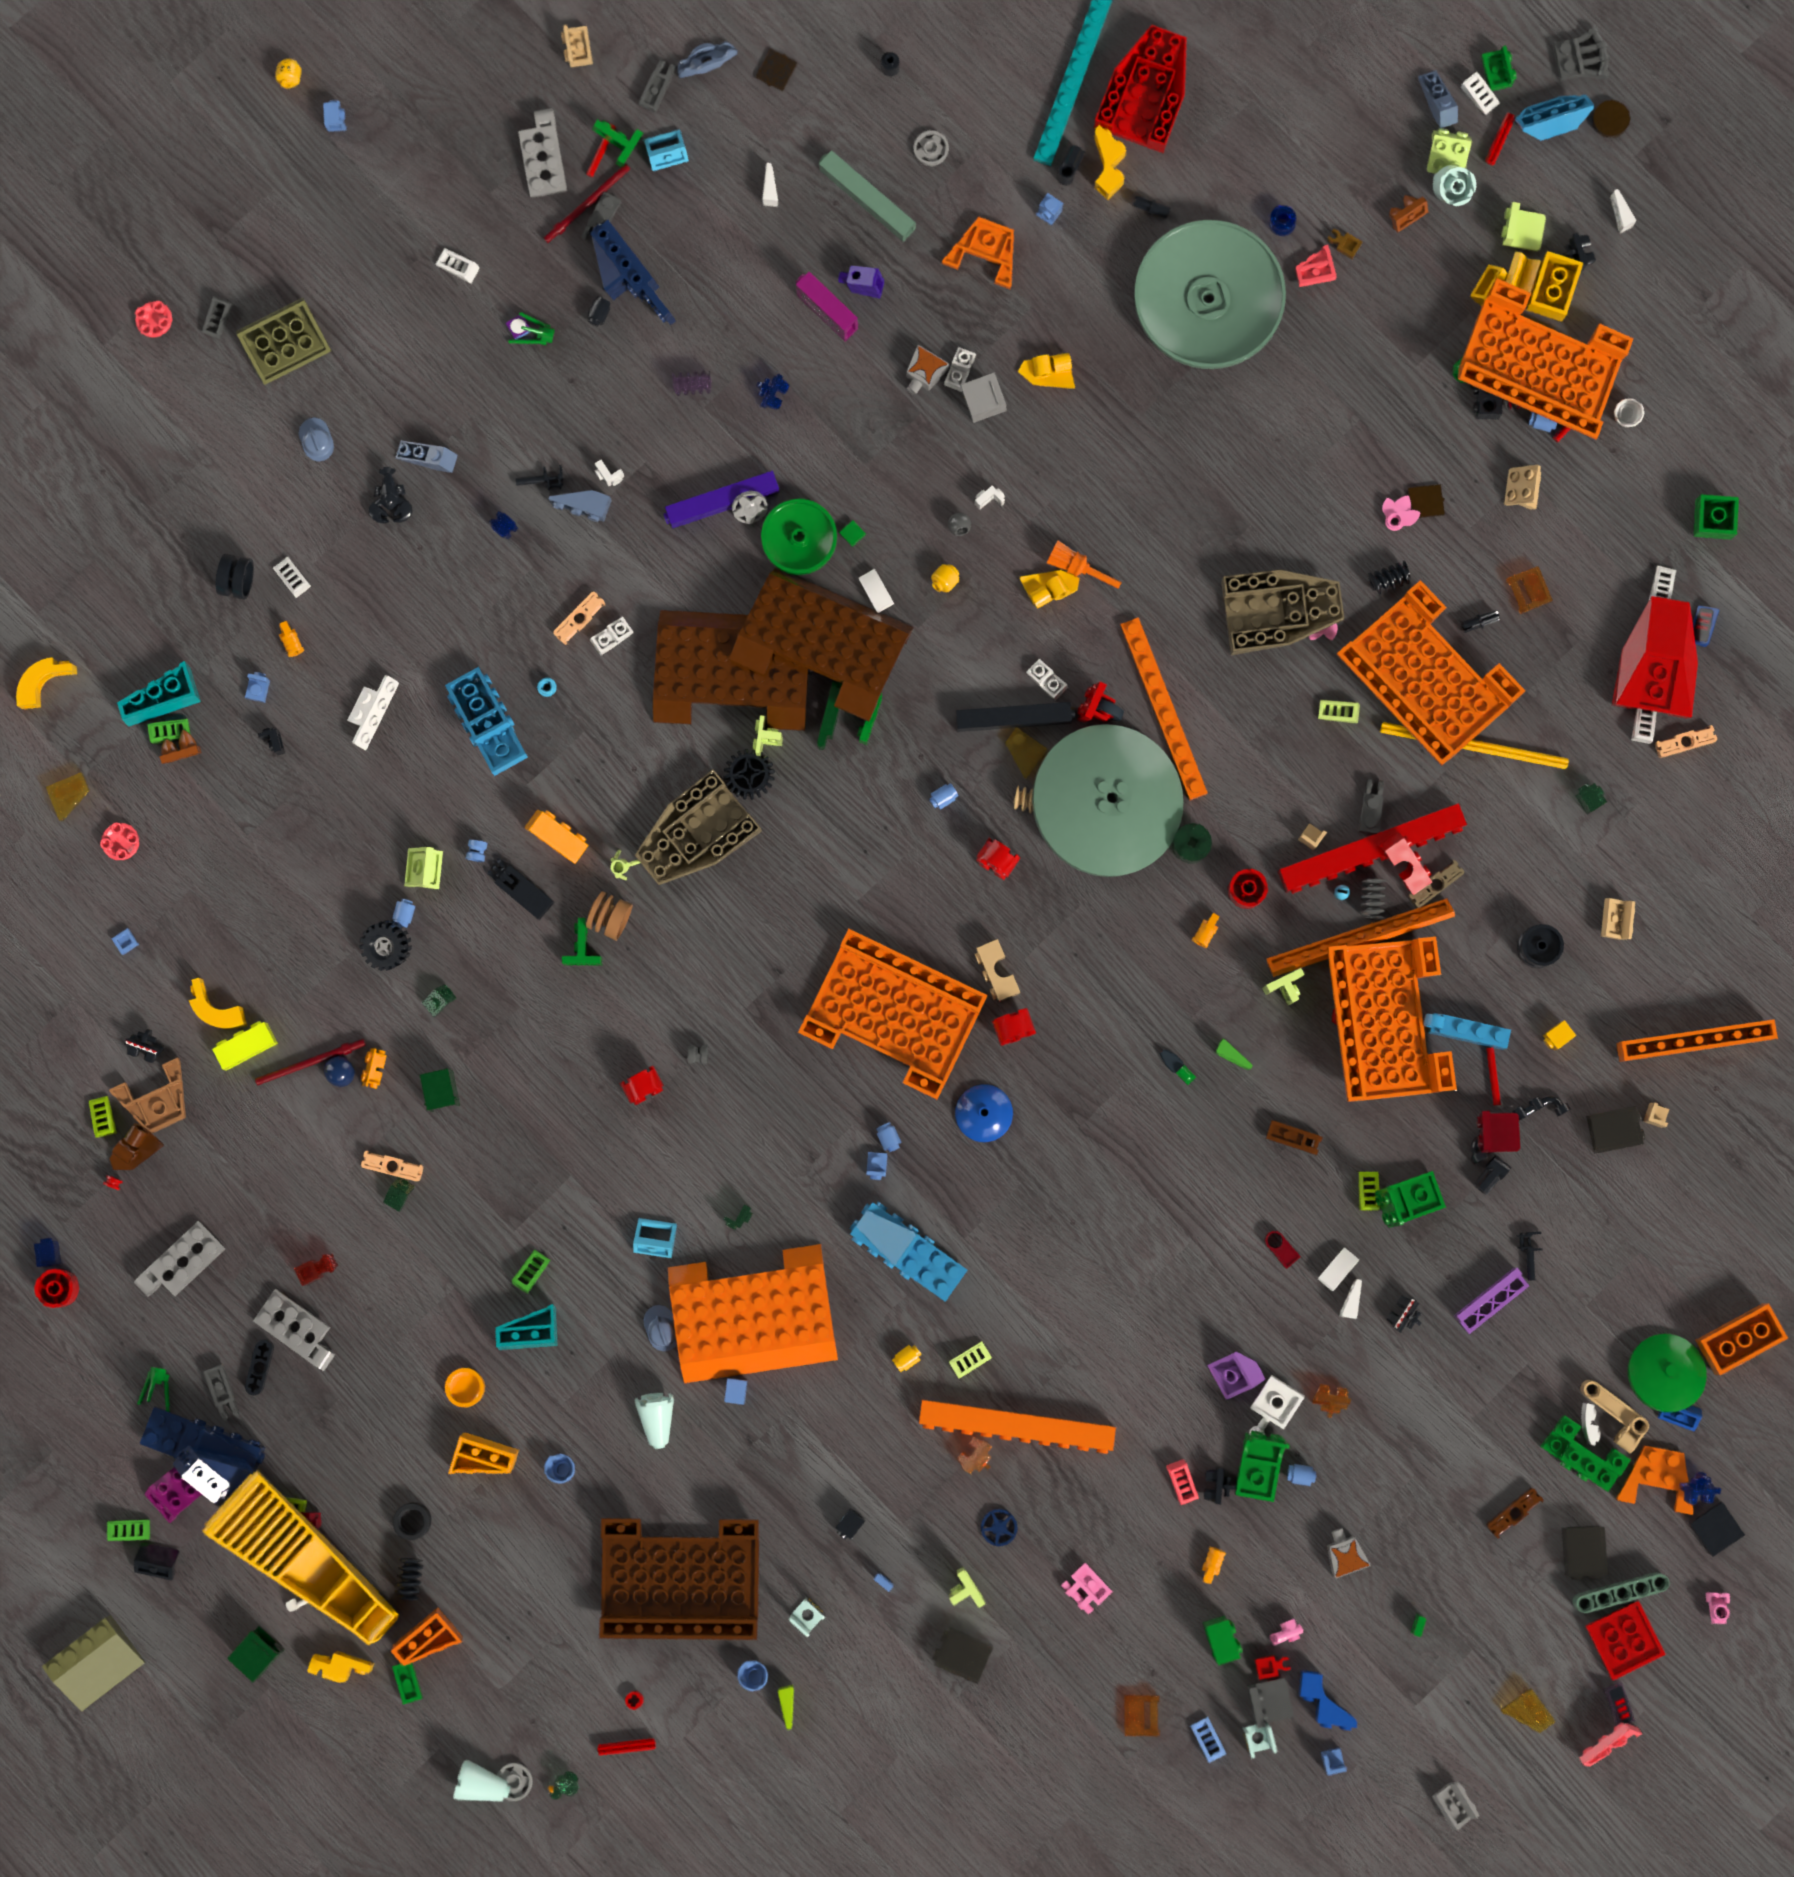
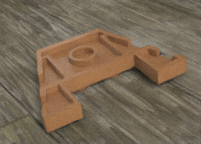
[109,1058,186,1134]

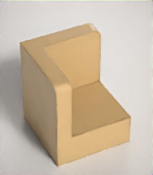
[1298,823,1327,850]
[1643,1102,1669,1128]

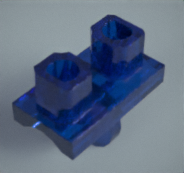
[756,374,790,410]
[1679,1471,1721,1504]

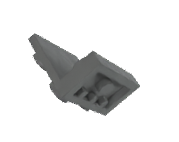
[1247,1678,1294,1728]

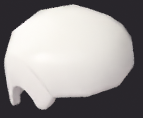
[1614,398,1644,427]

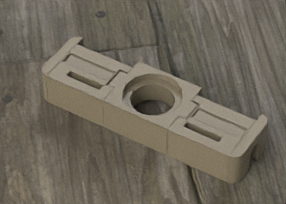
[1408,860,1464,908]

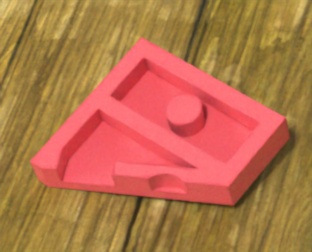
[1295,245,1337,287]

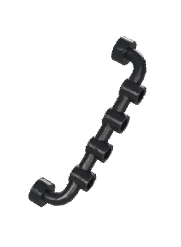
[1471,1096,1571,1164]

